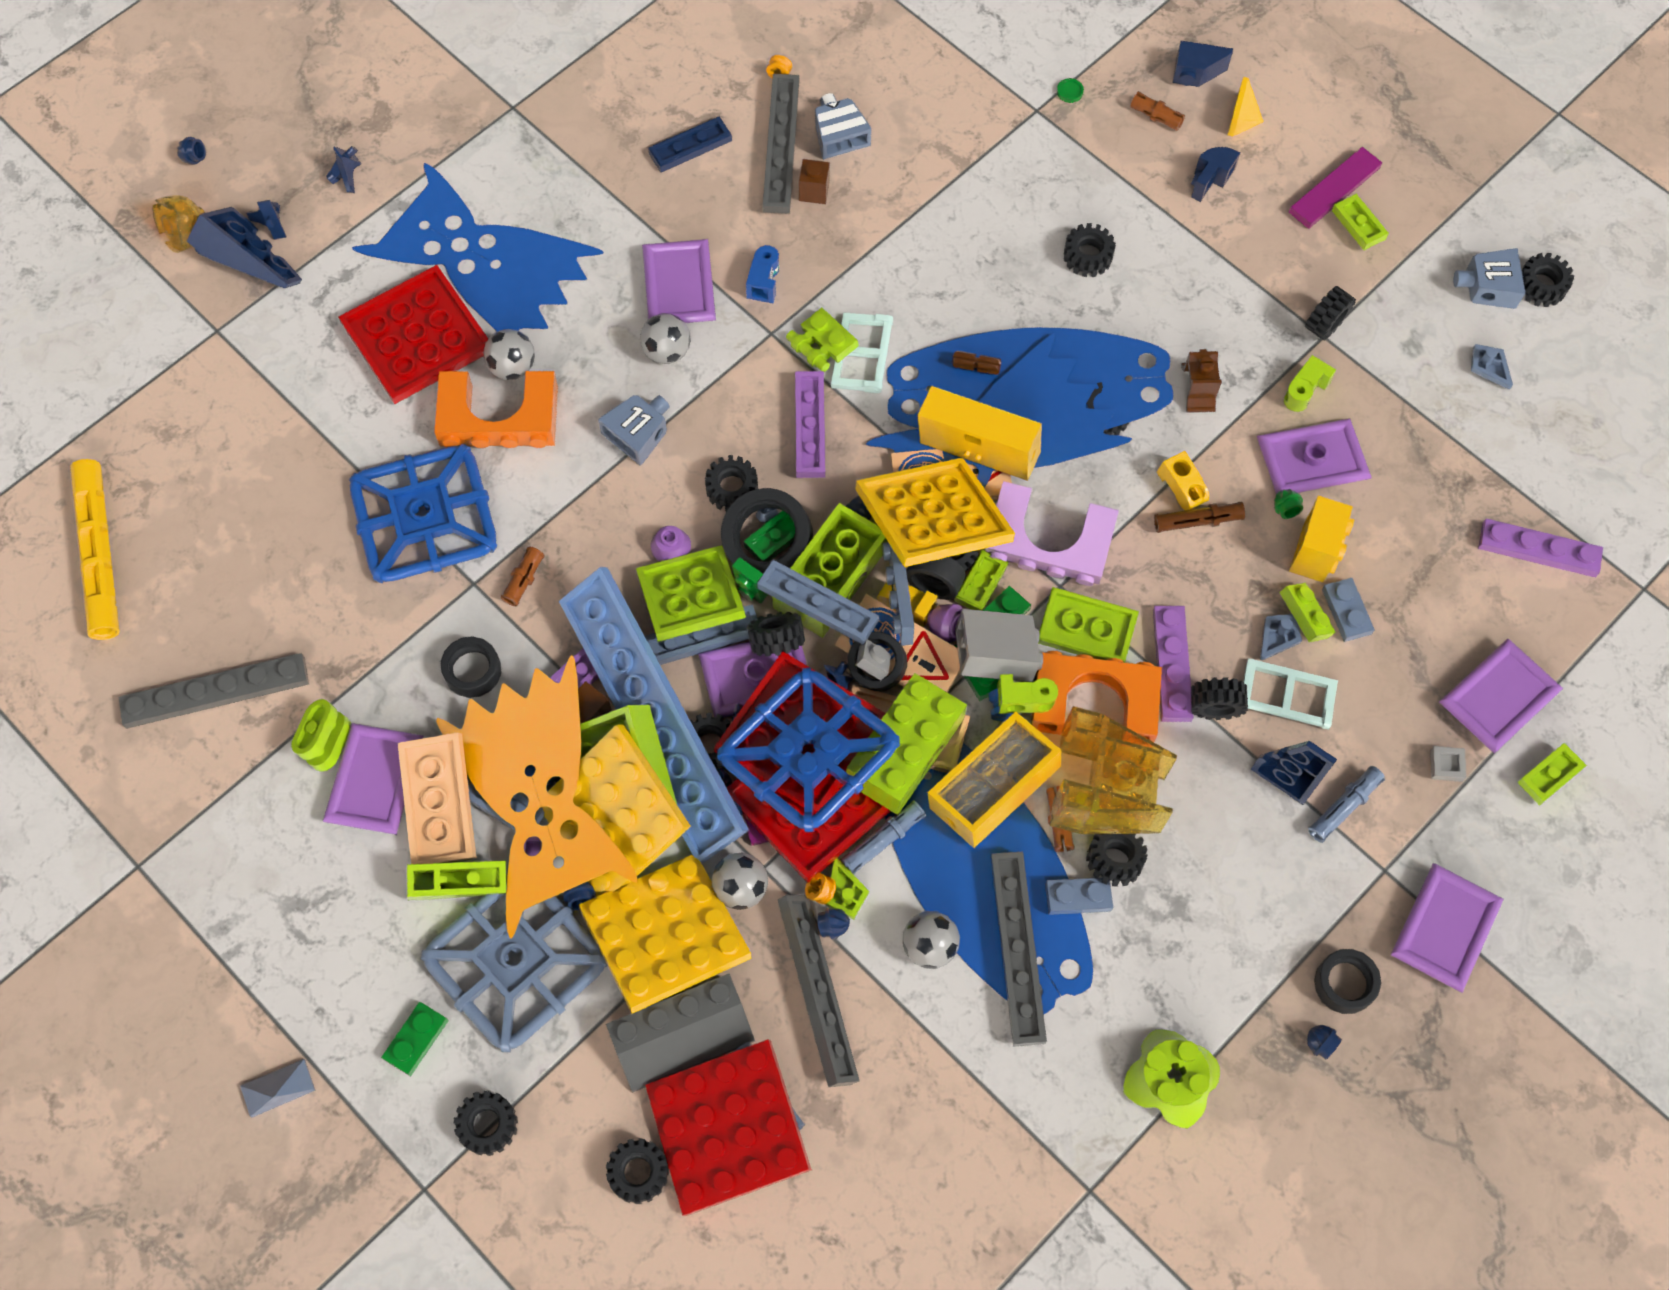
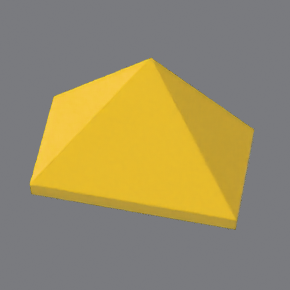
[1227,77,1264,137]

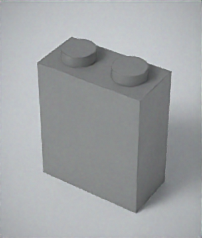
[955,609,1043,682]

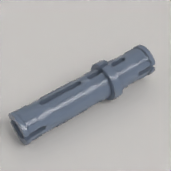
[1308,766,1385,843]
[840,800,926,875]

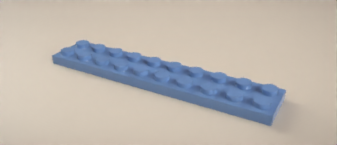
[559,567,749,863]

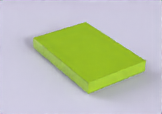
[1038,587,1139,662]

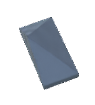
[240,1059,316,1118]

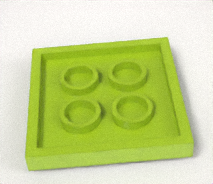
[636,545,746,642]

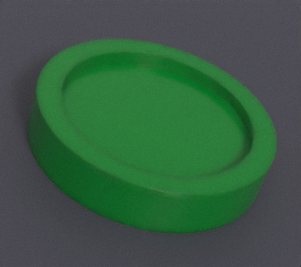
[1057,78,1084,103]

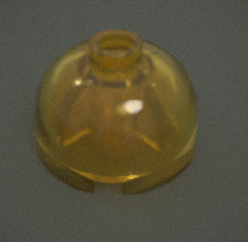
[152,195,205,253]

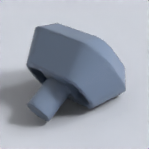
[756,508,779,523]

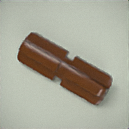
[952,351,1002,375]

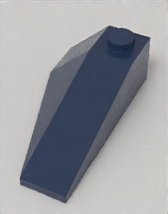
[187,207,302,288]
[1251,741,1337,805]

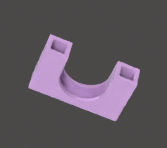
[985,481,1119,586]

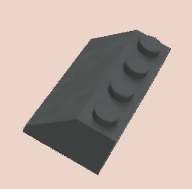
[606,973,755,1093]

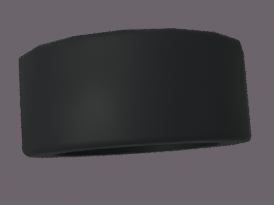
[906,557,966,600]
[847,631,907,691]
[440,636,502,698]
[1314,949,1382,1014]

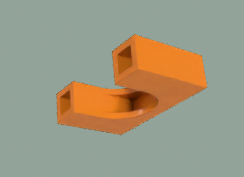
[434,371,558,448]
[1031,651,1162,746]

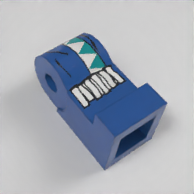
[746,245,779,304]

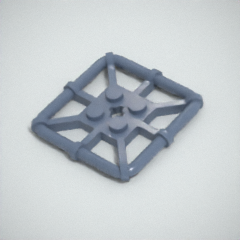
[421,876,608,1052]

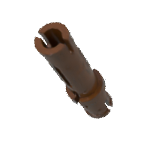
[1154,501,1245,533]

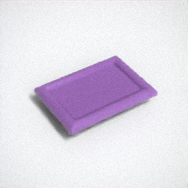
[642,239,716,323]
[1257,418,1372,494]
[1439,638,1563,754]
[698,641,807,718]
[323,723,424,835]
[1391,863,1504,993]

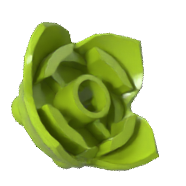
[1123,1029,1220,1129]

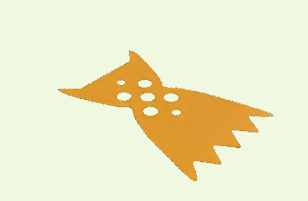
[436,655,638,939]

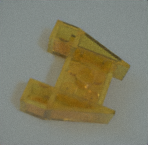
[1050,706,1177,834]

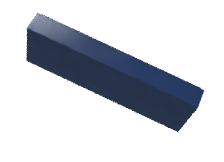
[648,116,732,173]

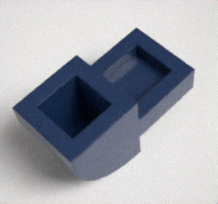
[1191,147,1240,202]

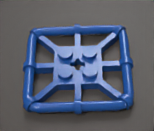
[349,444,497,583]
[717,667,900,832]

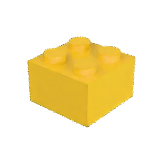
[1289,495,1354,583]

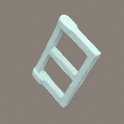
[831,313,893,393]
[1243,658,1338,730]

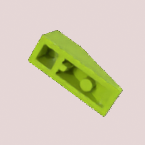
[407,861,506,901]

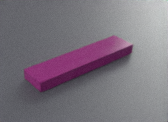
[1289,147,1382,229]

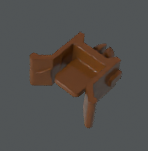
[1181,349,1222,413]

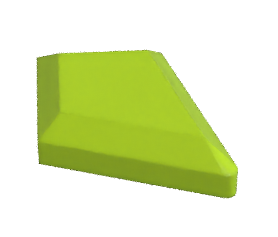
[826,858,869,920]

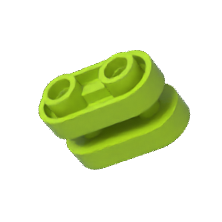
[291,699,351,772]

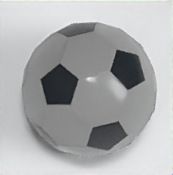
[640,313,691,364]
[483,329,535,380]
[712,852,768,910]
[902,911,960,969]

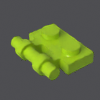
[786,307,859,372]

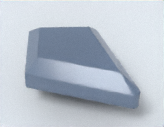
[1471,344,1513,389]
[1260,614,1302,660]

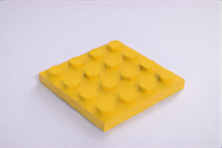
[855,458,1015,567]
[541,725,691,897]
[579,855,752,1014]

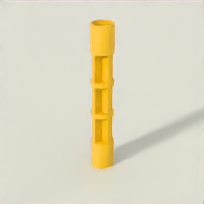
[70,459,120,640]

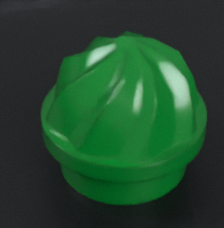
[1274,489,1304,519]

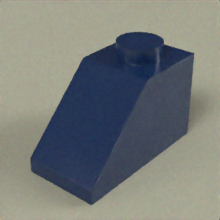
[1173,41,1233,87]

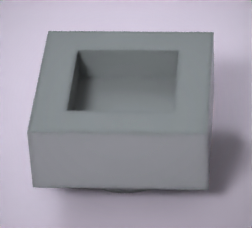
[856,639,891,680]
[1430,746,1466,782]

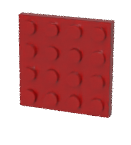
[338,265,488,404]
[714,652,886,814]
[727,779,891,883]
[645,1039,812,1216]

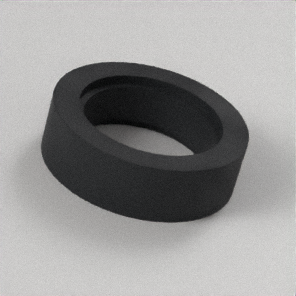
[721,488,813,574]

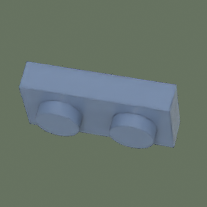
[1322,578,1375,642]
[1045,878,1114,915]

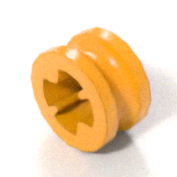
[766,55,792,79]
[805,872,836,904]

